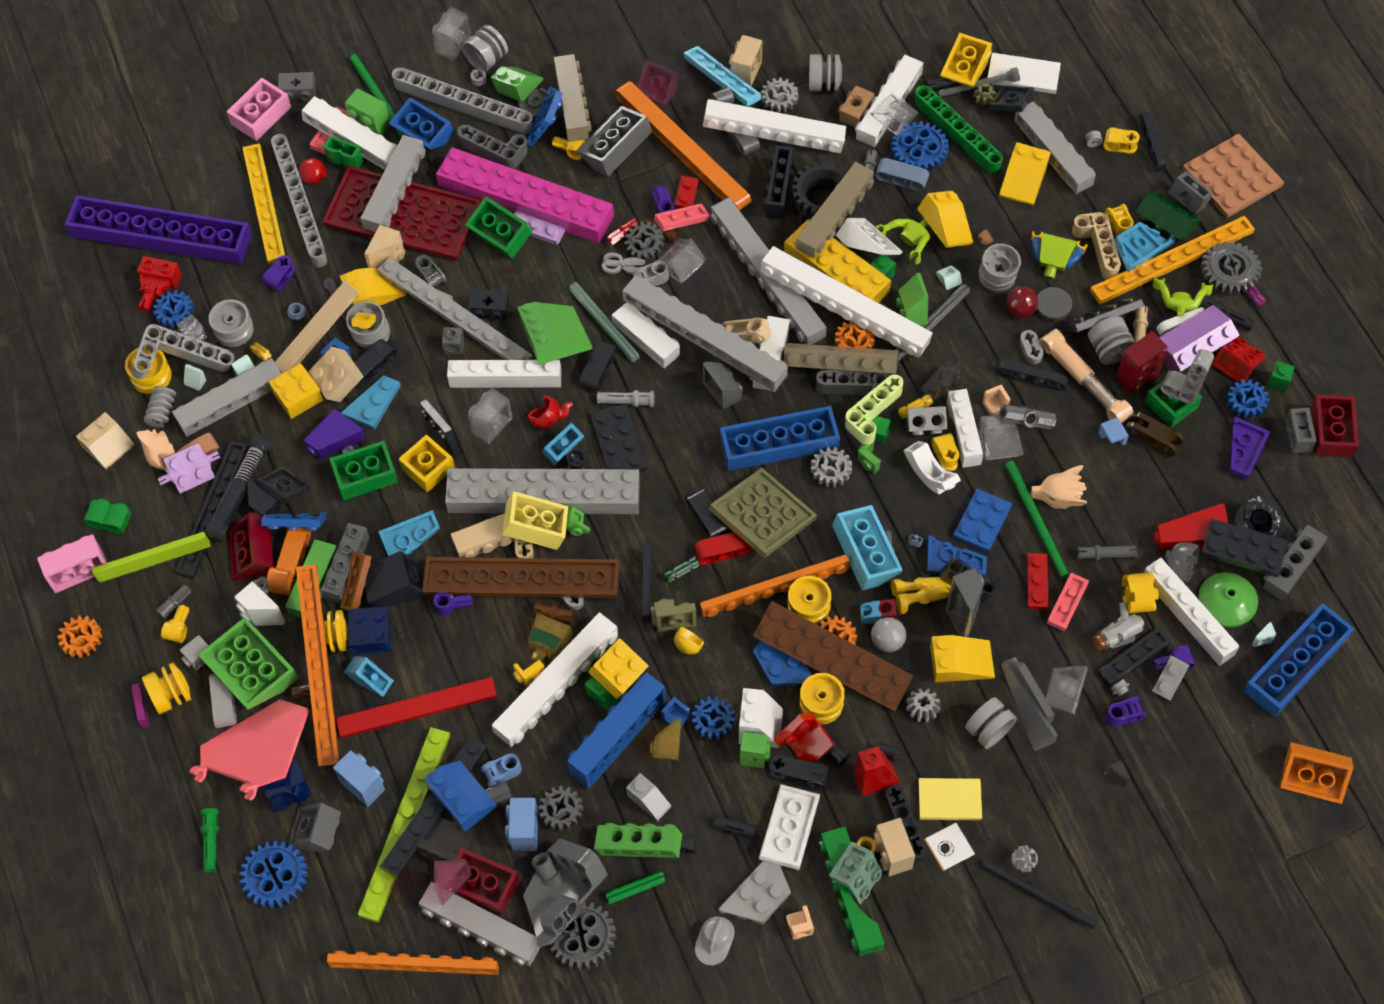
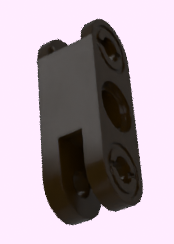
[1125,412,1184,457]

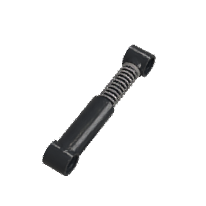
[204,431,273,543]

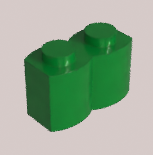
[323,137,363,168]
[84,499,131,534]

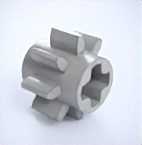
[1011,845,1038,872]

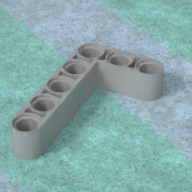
[131,324,234,379]

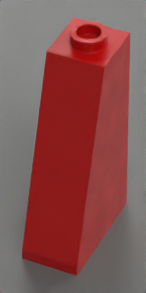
[1153,504,1228,551]
[855,746,900,797]

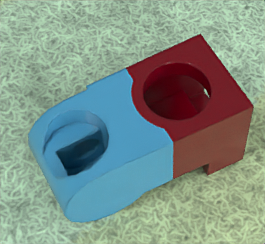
[860,599,898,624]

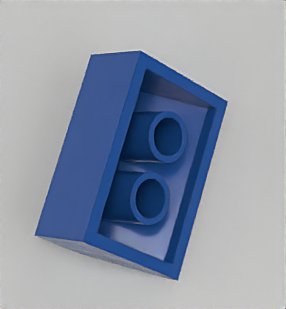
[389,97,455,150]
[424,761,497,832]

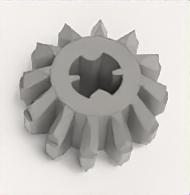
[906,688,940,723]

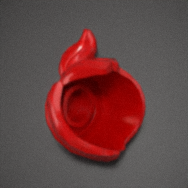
[527,396,573,429]

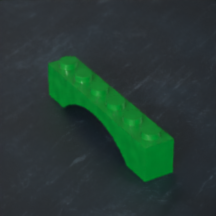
[818,827,885,957]

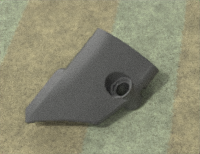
[523,838,608,947]

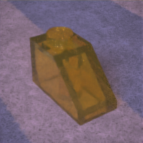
[650,718,682,761]

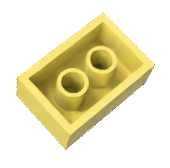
[502,491,568,550]

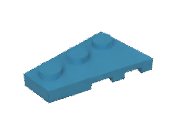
[341,375,401,430]
[378,510,440,556]

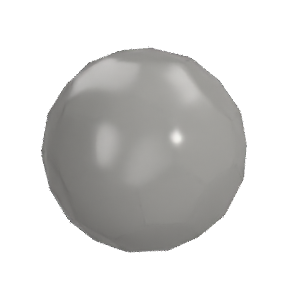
[871,617,906,652]

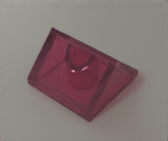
[637,60,678,105]
[434,859,472,906]

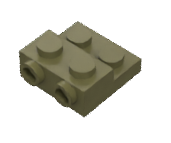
[650,599,696,633]

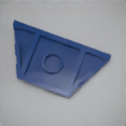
[527,86,563,147]
[753,641,811,686]

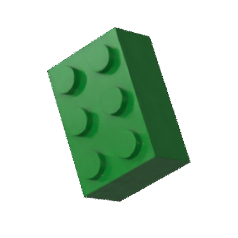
[465,197,533,259]
[329,441,398,500]

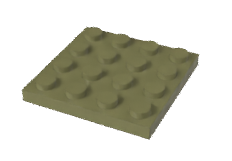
[709,468,817,558]

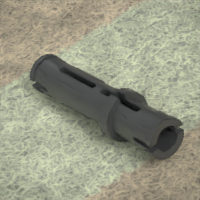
[1077,545,1137,560]

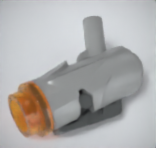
[1093,603,1144,650]

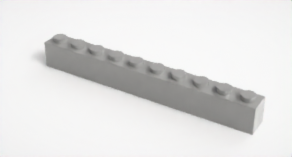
[710,198,826,345]
[623,275,788,392]

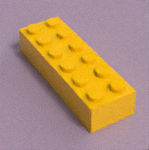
[784,219,891,303]

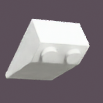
[836,218,902,255]

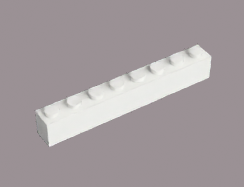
[703,99,846,153]
[492,612,618,747]

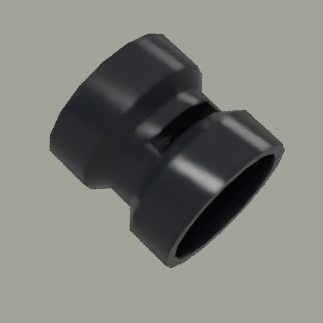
[567,449,587,469]

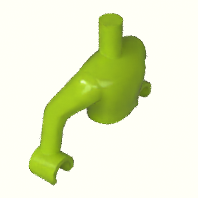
[876,219,930,264]
[1153,277,1213,317]

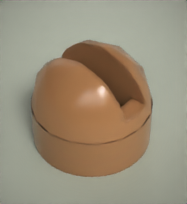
[978,229,994,245]

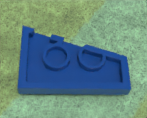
[927,535,987,576]

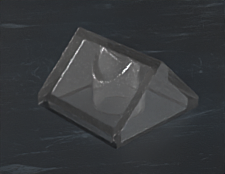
[655,239,706,284]
[1046,666,1088,714]

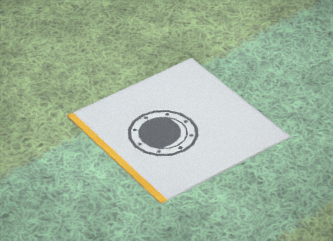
[924,823,975,871]

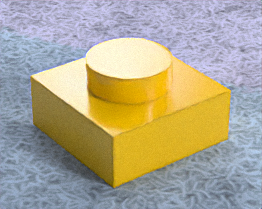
[351,312,376,329]

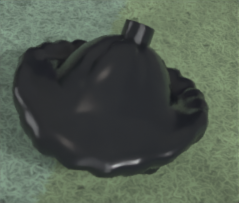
[1233,495,1283,537]

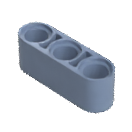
[875,158,929,192]

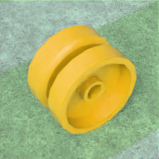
[125,348,172,394]
[787,576,831,625]
[800,673,844,724]

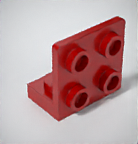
[1212,337,1266,383]
[773,712,834,763]

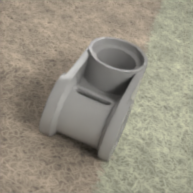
[632,261,669,286]

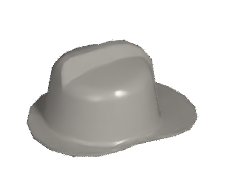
[695,917,735,966]

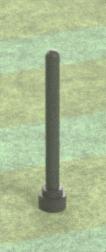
[937,67,1020,97]

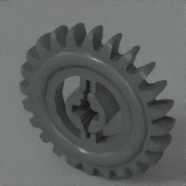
[1201,241,1262,294]

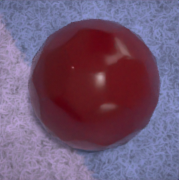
[1006,286,1039,319]

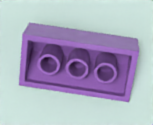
[1159,305,1240,372]

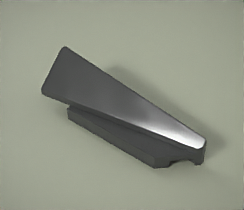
[1001,657,1058,751]

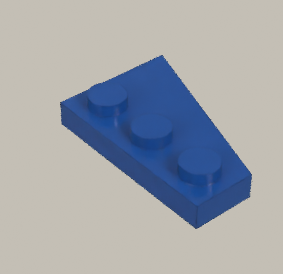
[262,512,326,530]

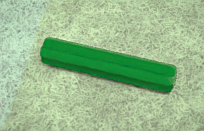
[605,871,665,904]

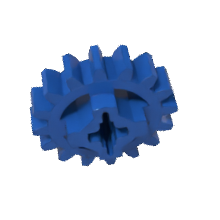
[153,290,194,328]
[1226,379,1269,419]
[692,696,735,740]

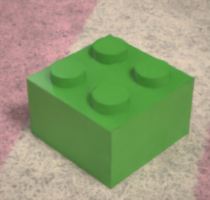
[345,88,390,135]

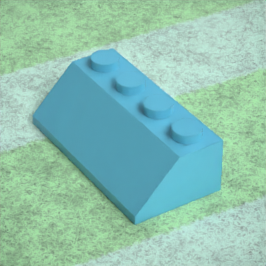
[832,505,903,590]

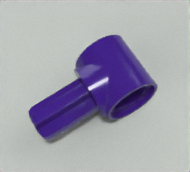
[434,592,473,616]
[1154,645,1195,670]

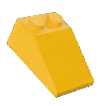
[940,33,992,87]
[999,142,1051,206]
[917,191,973,248]
[340,267,407,306]
[930,635,995,683]

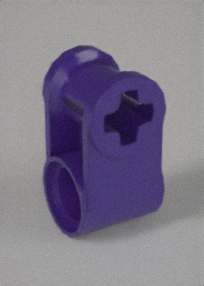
[262,255,295,291]
[1105,696,1147,727]

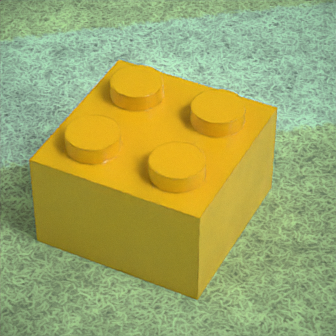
[269,363,323,419]
[399,435,455,493]
[588,638,648,699]

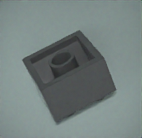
[703,362,743,410]
[287,803,341,852]

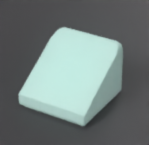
[936,266,962,290]
[232,355,254,376]
[184,364,206,390]
[1252,622,1276,647]

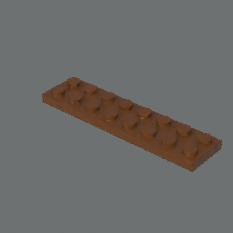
[753,601,913,711]

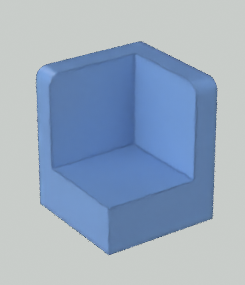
[1098,418,1128,445]

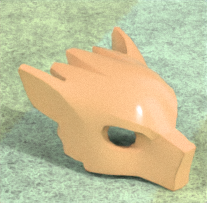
[136,430,175,474]
[1031,465,1087,509]

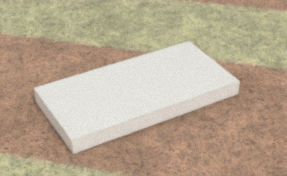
[988,53,1061,94]
[759,784,820,870]

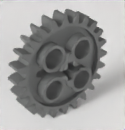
[549,901,616,970]

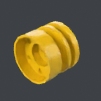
[323,610,348,652]
[142,662,192,714]

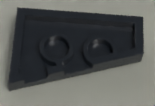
[420,400,462,459]

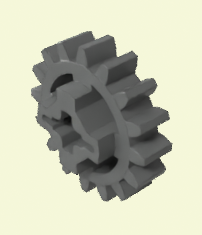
[625,221,665,260]
[538,786,583,831]

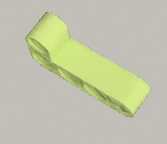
[845,375,903,445]

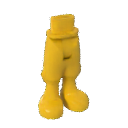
[891,577,951,614]

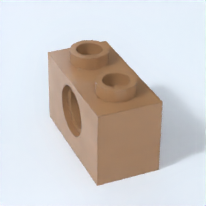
[838,86,875,128]

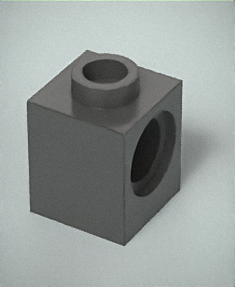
[442,327,465,355]

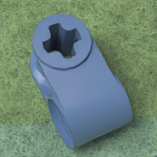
[481,753,522,788]

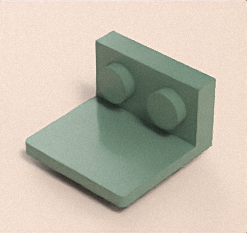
[829,842,882,904]

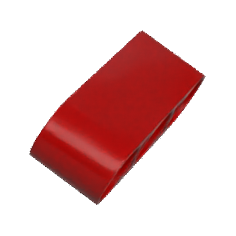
[694,532,754,565]

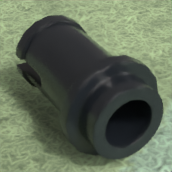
[877,742,903,761]

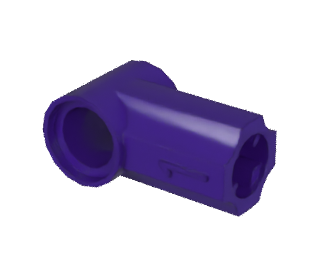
[652,186,674,213]

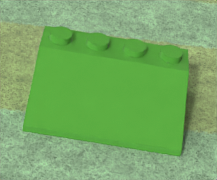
[517,302,592,365]
[198,617,299,710]

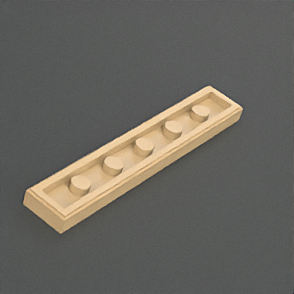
[275,280,360,373]

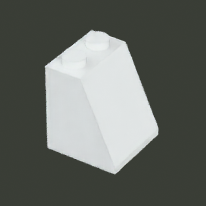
[739,688,783,748]

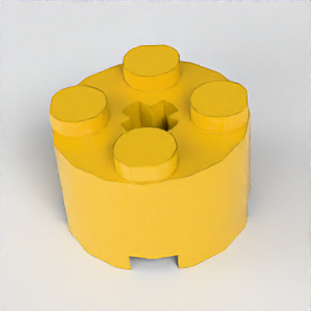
[1122,572,1159,614]

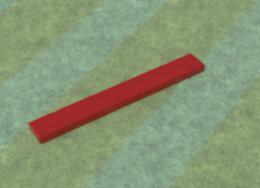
[336,677,497,739]

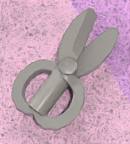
[602,253,645,275]

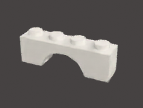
[946,389,983,468]

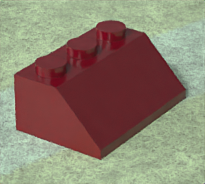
[227,513,274,581]

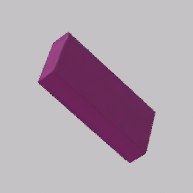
[132,683,150,728]

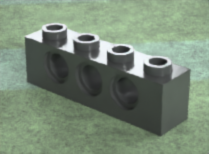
[321,523,370,604]
[1263,525,1328,601]

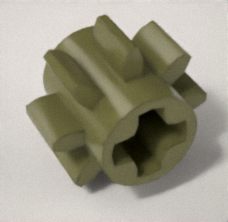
[973,83,996,106]

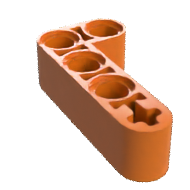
[267,527,311,596]

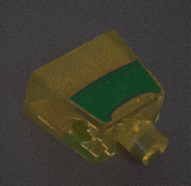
[528,613,572,662]

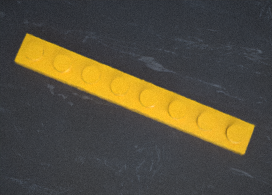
[242,143,285,265]

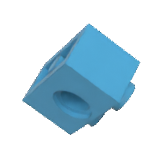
[542,423,584,466]

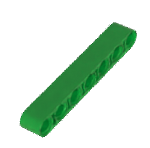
[914,85,1003,174]

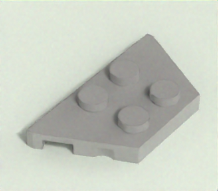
[719,861,791,924]

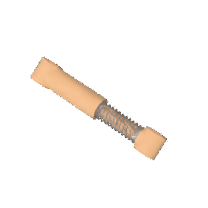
[1039,329,1133,423]

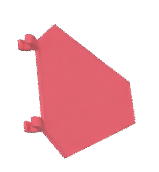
[189,699,309,801]

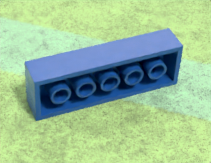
[720,406,840,471]
[1243,603,1355,717]
[567,672,666,790]

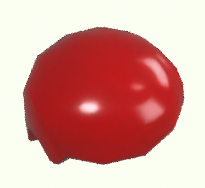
[298,158,327,184]

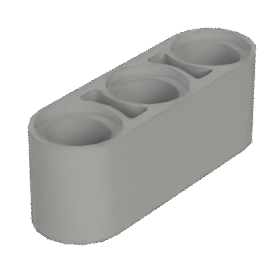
[209,673,237,728]

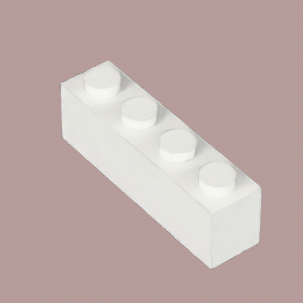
[612,302,680,368]
[750,316,790,391]

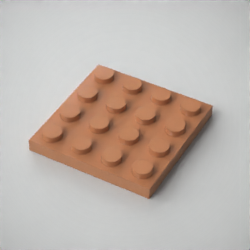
[1182,134,1284,218]

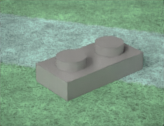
[1152,656,1189,701]

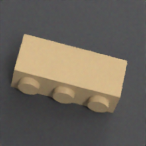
[451,513,514,558]

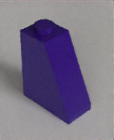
[304,409,365,459]

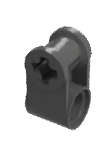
[416,255,447,287]

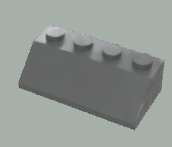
[577,106,652,177]
[946,568,984,637]

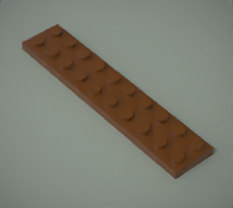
[422,557,620,598]

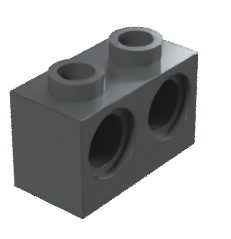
[1285,408,1316,453]

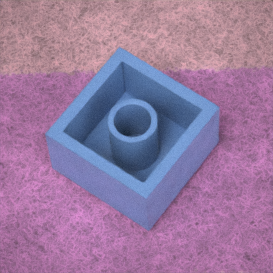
[333,750,385,807]
[505,798,538,851]

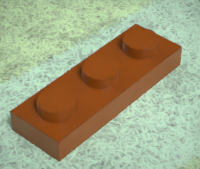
[340,551,372,613]

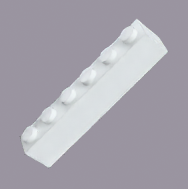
[855,55,923,147]
[302,96,398,170]
[447,360,561,388]
[1144,558,1239,666]

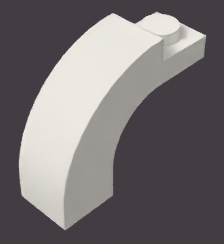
[903,441,961,494]

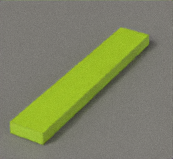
[92,532,211,582]

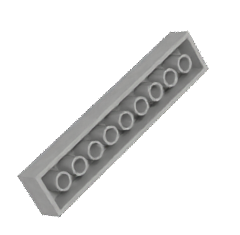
[445,468,640,514]

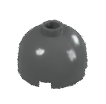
[1165,542,1200,582]

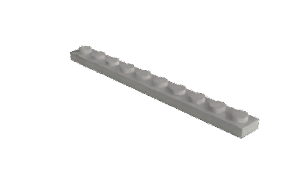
[377,257,532,360]

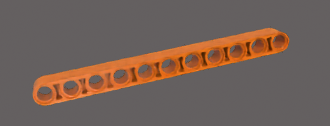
[615,81,751,210]

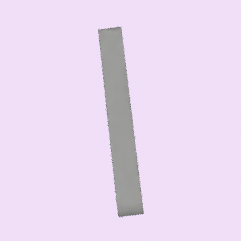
[392,68,533,134]
[271,134,327,268]

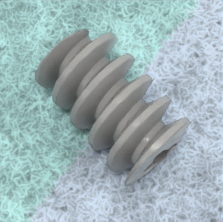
[144,386,176,428]

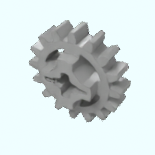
[761,78,798,113]
[811,447,852,487]

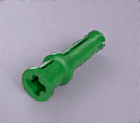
[200,808,219,873]

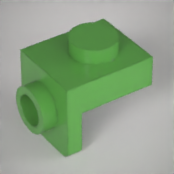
[858,442,881,474]
[566,506,590,536]

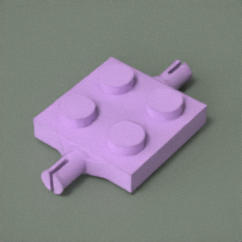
[157,443,220,493]

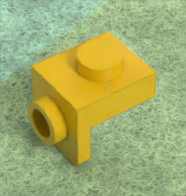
[513,660,545,687]

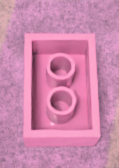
[227,78,291,141]
[37,534,107,593]

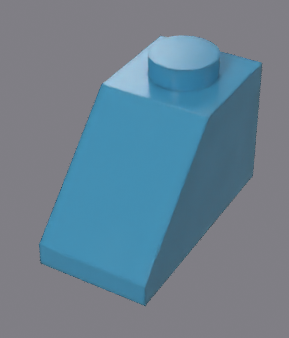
[344,656,394,697]

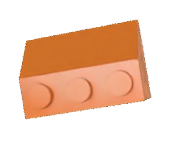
[1280,742,1353,804]

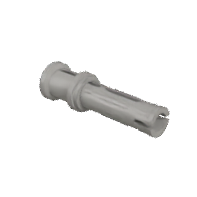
[597,390,655,407]

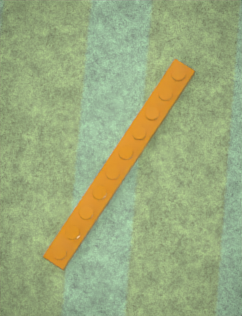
[1090,216,1255,304]

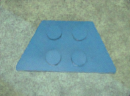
[1114,222,1175,272]

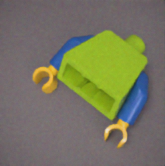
[1031,231,1087,279]

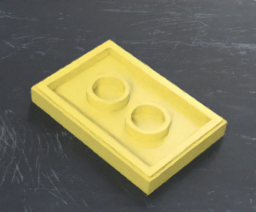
[918,778,982,820]

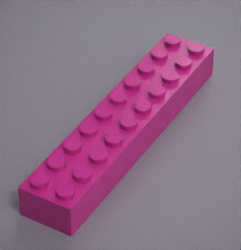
[436,148,614,244]

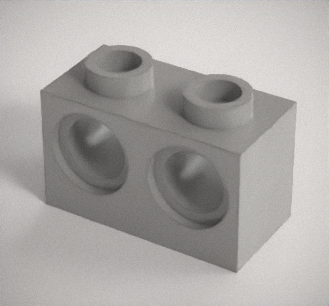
[906,406,947,435]

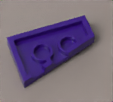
[1230,417,1270,480]

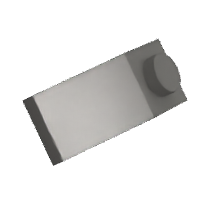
[626,773,671,822]

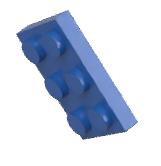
[953,489,1012,553]

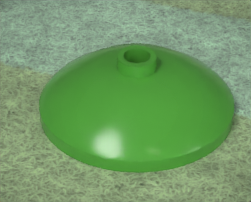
[1198,572,1258,628]

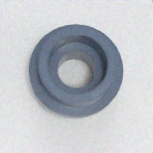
[287,303,306,321]

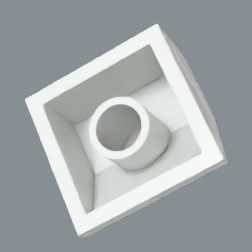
[235,582,285,626]

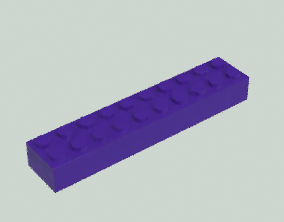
[65,195,252,265]

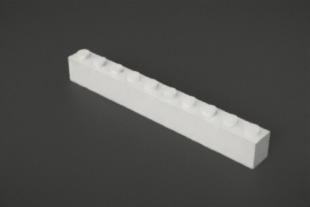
[760,246,932,358]

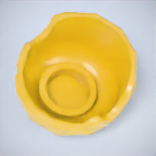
[674,627,704,655]

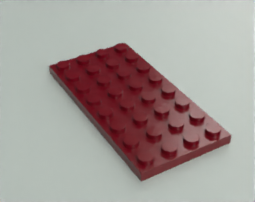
[322,166,481,261]

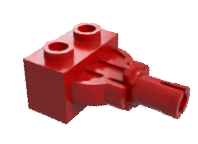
[137,256,182,312]

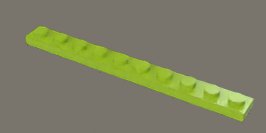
[358,727,450,923]

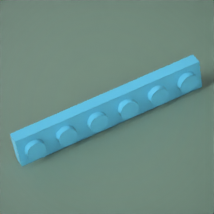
[684,46,761,107]

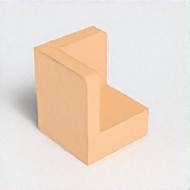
[982,385,1010,417]
[786,905,814,940]

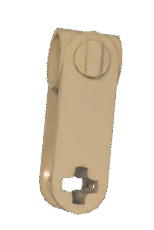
[722,318,771,343]

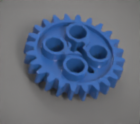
[891,121,949,171]
[239,841,308,909]

